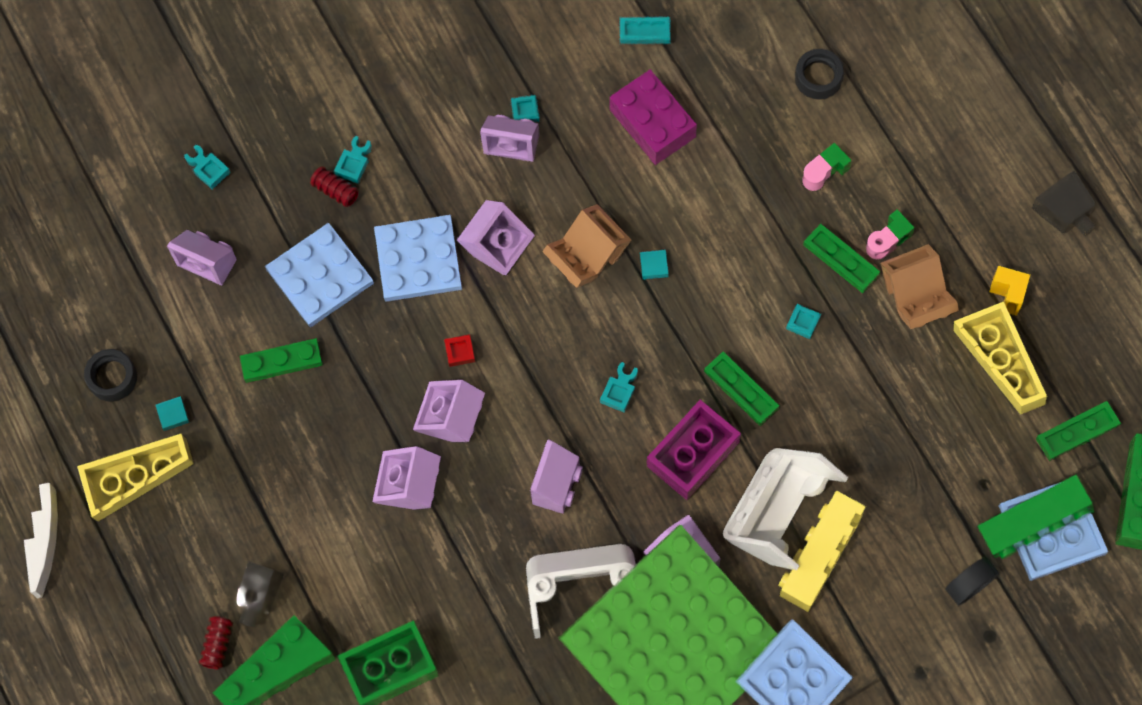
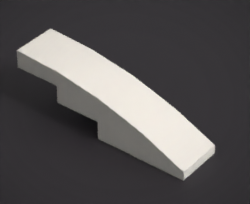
[24,483,58,598]

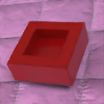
[444,334,475,367]

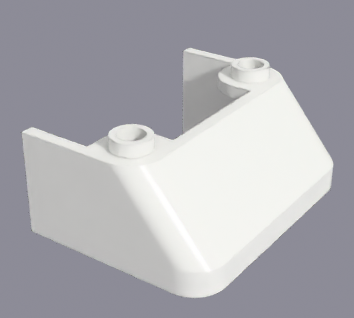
[723,448,848,570]
[526,544,636,639]

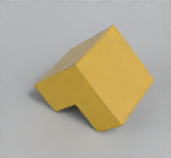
[989,266,1030,316]

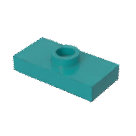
[620,17,670,44]

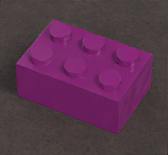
[609,69,697,165]
[647,400,741,500]

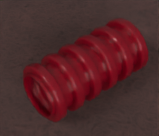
[310,166,359,208]
[199,616,233,670]

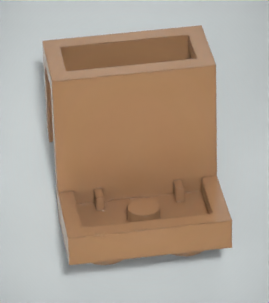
[543,204,631,288]
[881,244,959,329]

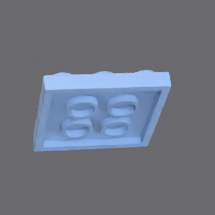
[374,215,462,302]
[265,223,374,328]
[999,482,1108,581]
[736,620,852,705]

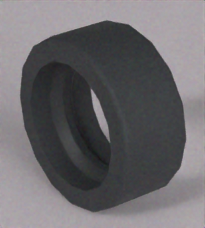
[795,49,844,100]
[84,349,137,402]
[945,557,999,606]

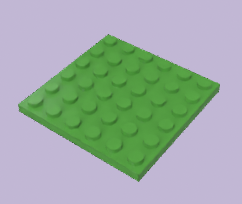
[559,525,777,705]

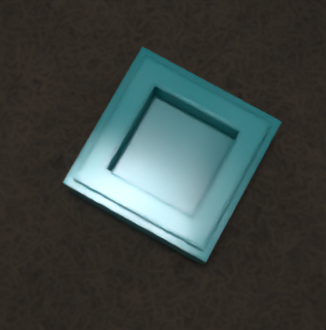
[511,95,540,122]
[640,250,668,280]
[786,304,821,339]
[155,396,190,431]

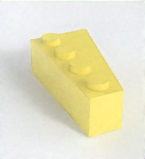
[954,302,1047,415]
[77,434,194,521]
[778,491,865,612]

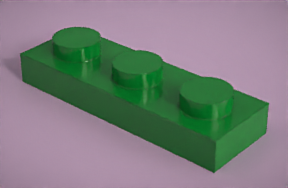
[803,224,880,294]
[240,338,323,383]
[704,351,779,426]
[1036,401,1121,462]

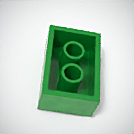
[338,620,439,705]

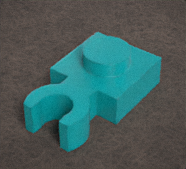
[334,136,372,184]
[184,145,230,189]
[600,362,638,413]

